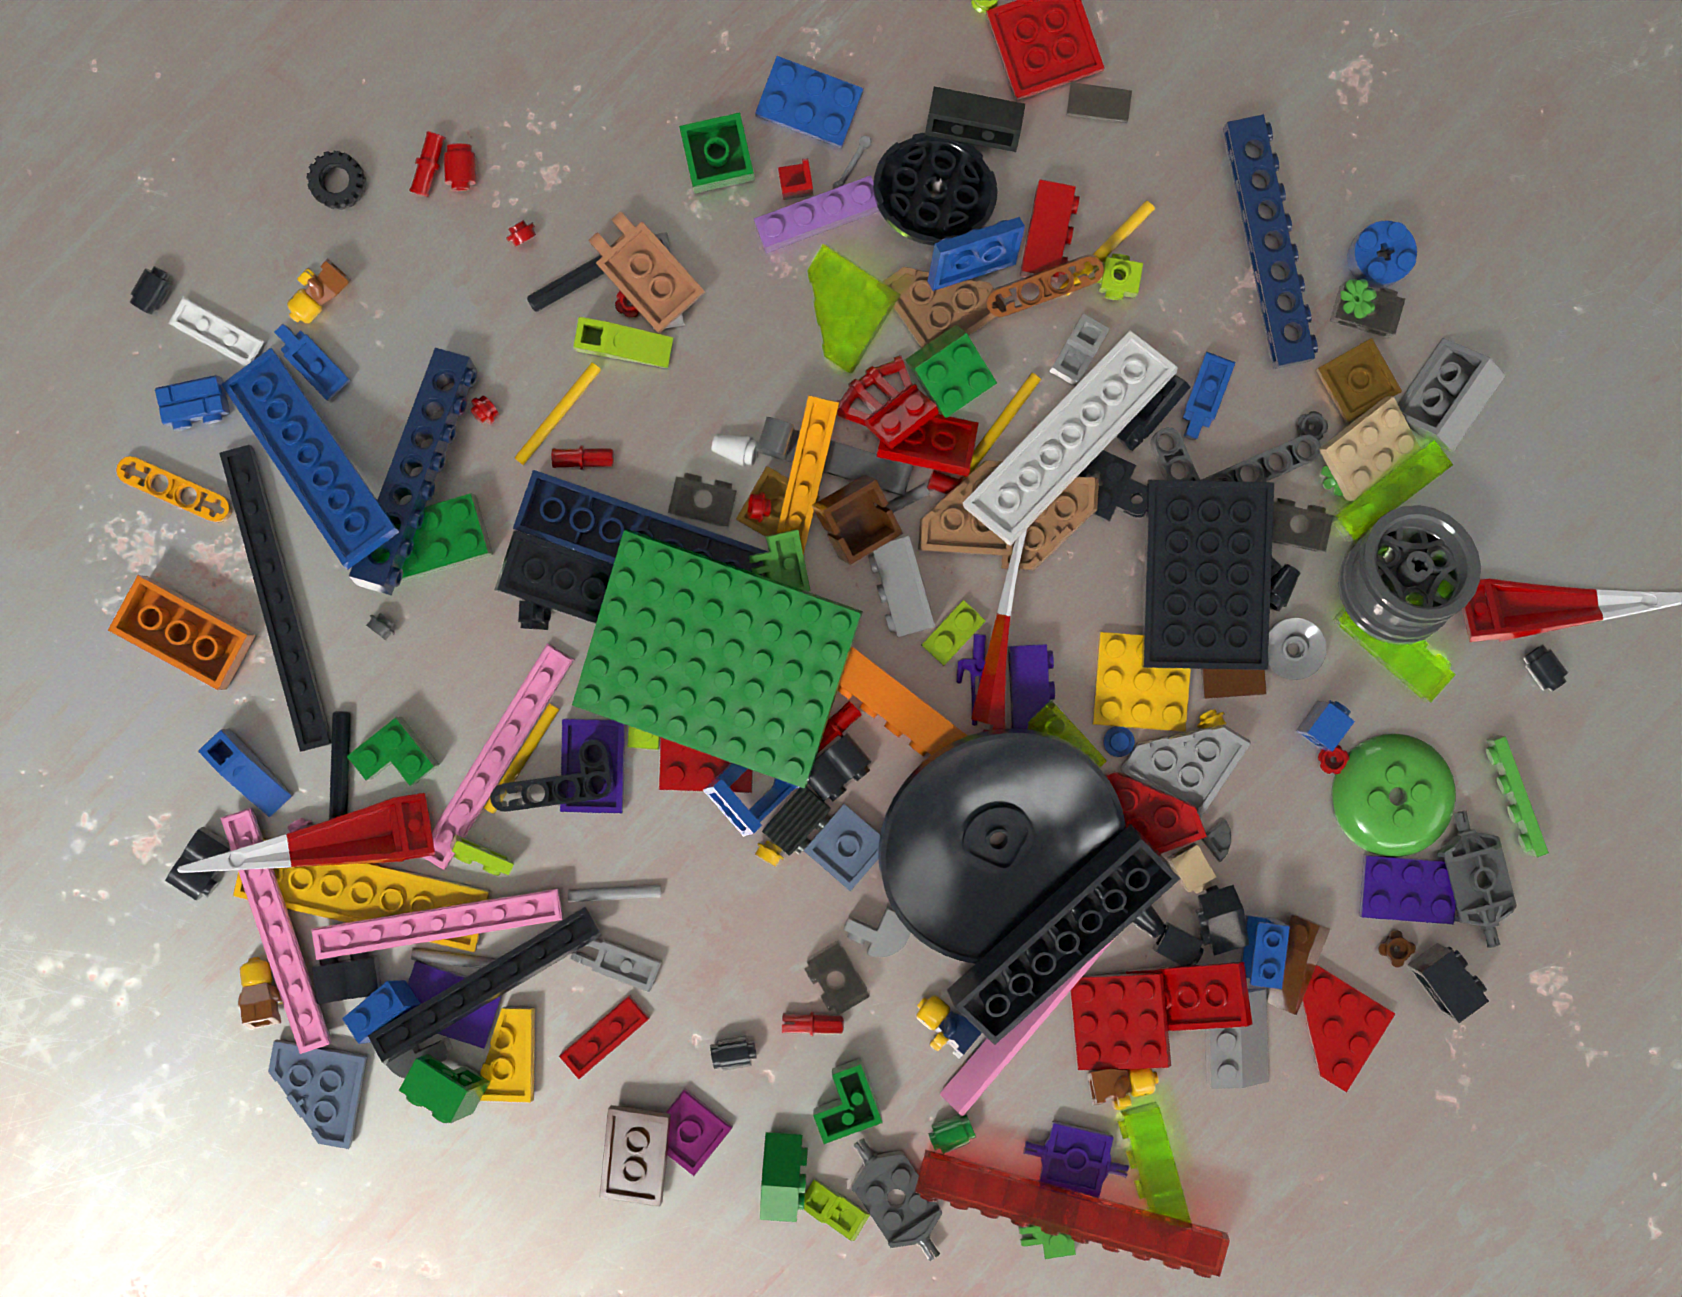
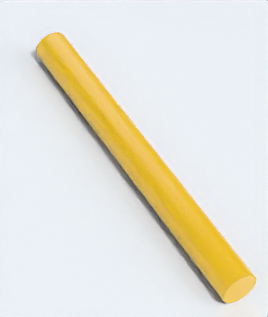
[1059,200,1155,296]
[514,362,601,466]
[964,373,1042,478]
[484,703,560,814]

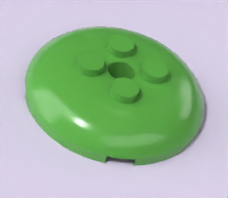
[1331,734,1456,857]

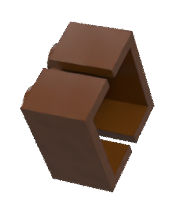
[812,474,903,565]

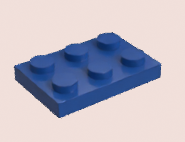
[755,56,864,149]
[927,217,1025,291]

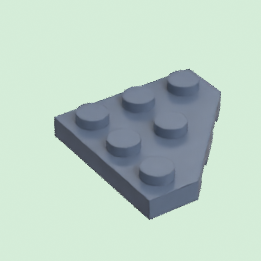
[268,1039,367,1149]

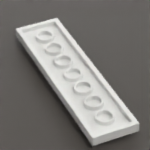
[963,330,1177,546]

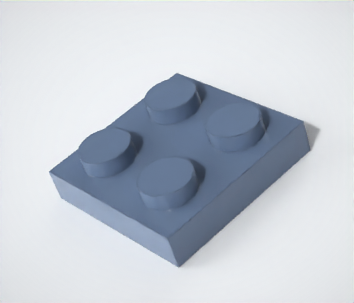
[804,803,880,891]

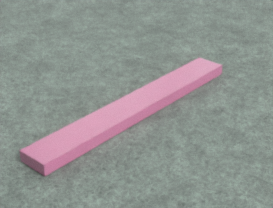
[423,643,575,870]
[221,807,332,1054]
[311,888,563,960]
[940,937,1116,1116]

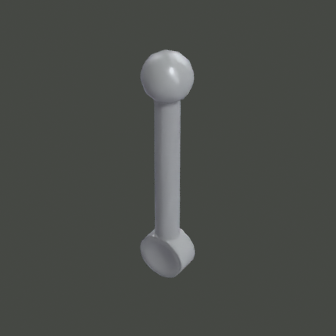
[833,135,872,189]

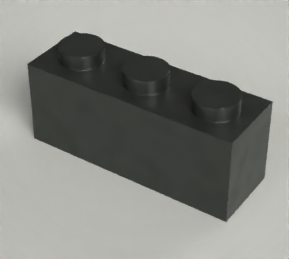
[925,86,1025,152]

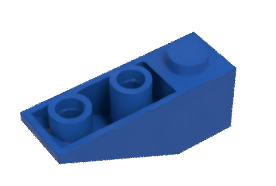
[198,728,292,817]

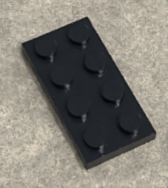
[494,530,614,624]

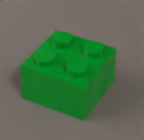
[679,112,755,194]
[905,325,997,418]

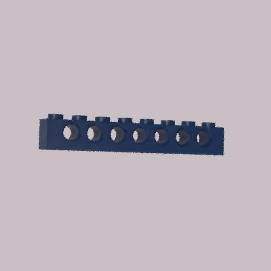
[1223,114,1318,369]
[349,348,477,595]

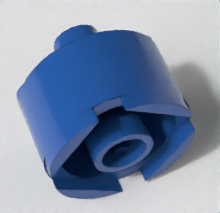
[1347,221,1417,288]

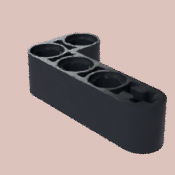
[490,739,615,812]

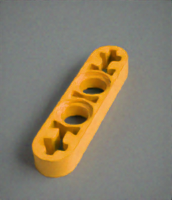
[116,456,233,523]

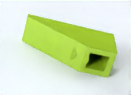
[573,317,674,368]

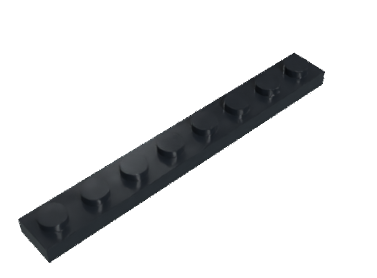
[368,907,602,1064]

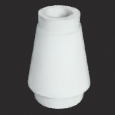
[711,434,759,467]

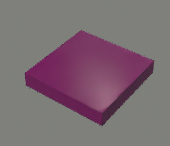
[665,1088,733,1176]

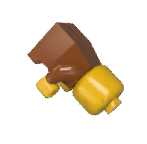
[287,258,351,324]
[238,957,283,1030]
[1087,1068,1159,1110]

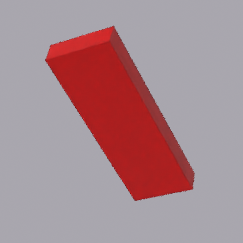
[559,995,650,1079]

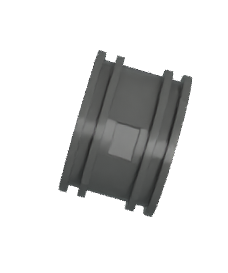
[1338,505,1481,645]

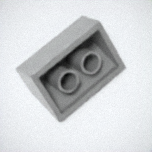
[1398,338,1505,452]
[868,536,935,637]
[1205,988,1269,1089]

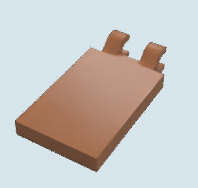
[588,211,705,334]

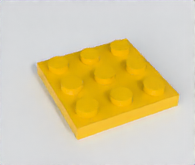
[1092,632,1191,732]

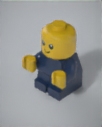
[916,995,982,1059]

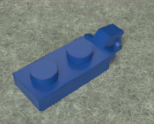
[274,324,351,401]
[1183,351,1236,440]

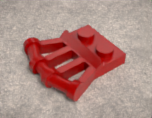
[837,355,939,449]

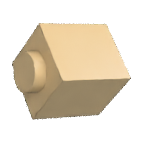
[1167,842,1216,894]

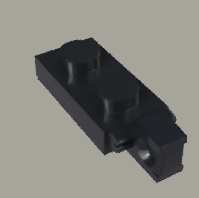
[1117,375,1191,451]

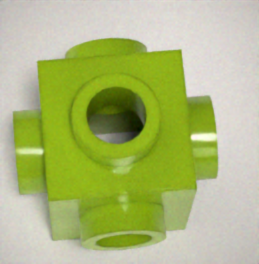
[1096,254,1143,300]

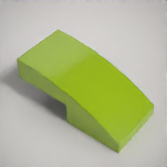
[804,1179,870,1241]

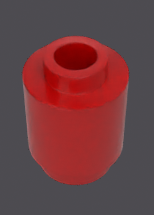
[444,143,476,191]

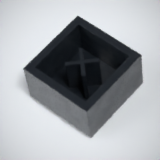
[1408,943,1489,1023]

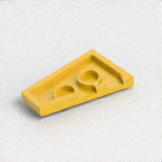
[480,1007,535,1103]

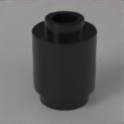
[130,266,173,315]
[1522,644,1568,692]
[710,1035,757,1071]

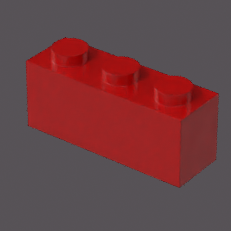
[1020,179,1080,283]

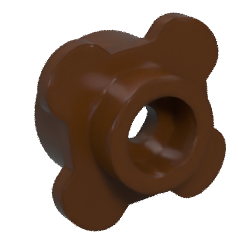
[1378,930,1416,967]

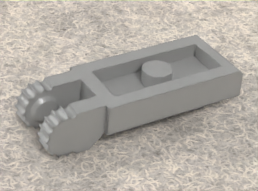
[571,939,661,992]

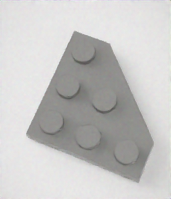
[1121,724,1251,818]

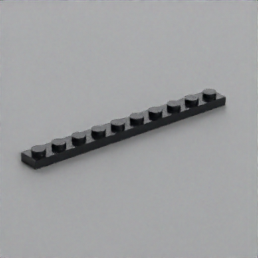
[219,445,332,752]

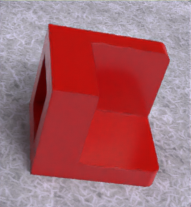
[778,158,814,200]

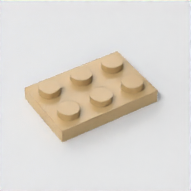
[1319,396,1420,501]

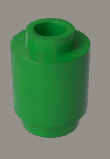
[928,1114,976,1154]

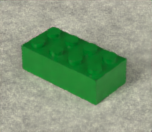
[378,493,493,582]

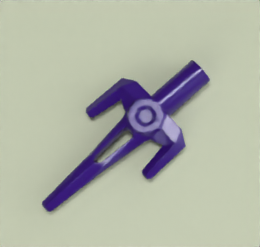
[956,634,986,726]

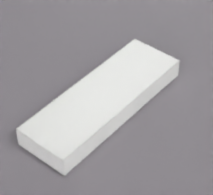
[168,296,267,366]

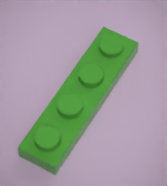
[1486,735,1549,858]

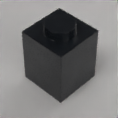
[1152,921,1204,966]

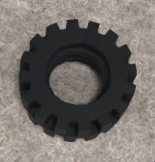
[306,150,366,210]

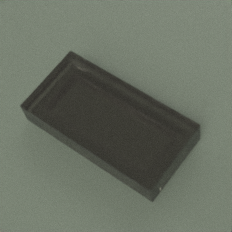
[1066,82,1132,123]

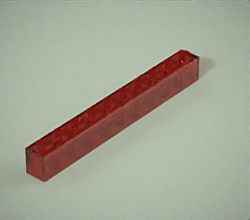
[915,1149,1230,1278]

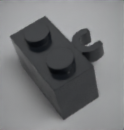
[1195,885,1249,956]

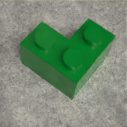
[347,717,440,786]
[398,1054,490,1123]
[813,1058,883,1144]
[760,1132,808,1222]

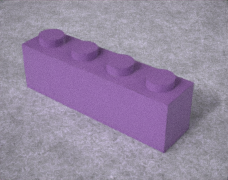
[754,175,880,253]

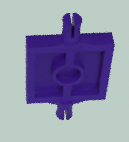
[1023,1121,1129,1198]

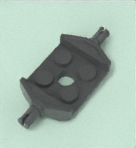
[1437,811,1517,948]
[851,1138,942,1261]

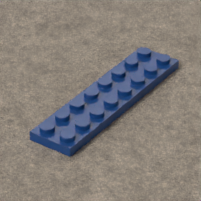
[221,348,399,570]

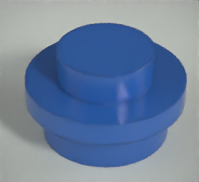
[1103,726,1135,757]

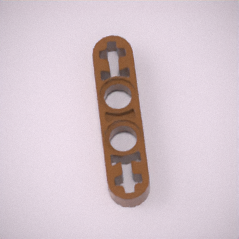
[987,255,1104,317]

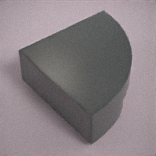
[1201,819,1231,862]

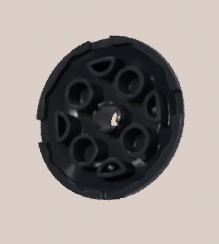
[873,133,998,246]

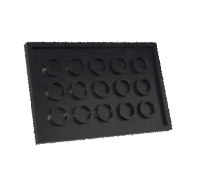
[1142,480,1274,670]

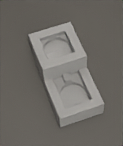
[1050,313,1110,386]

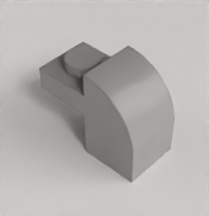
[844,906,911,957]

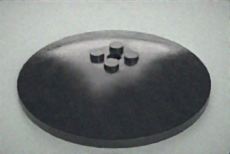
[878,728,1126,964]

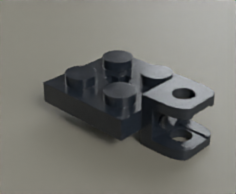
[1077,450,1147,522]

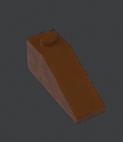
[1267,914,1330,1015]

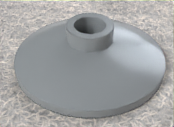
[1268,618,1326,680]

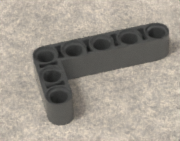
[757,417,914,496]
[1150,427,1321,482]

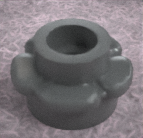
[1297,411,1328,441]
[366,613,395,640]

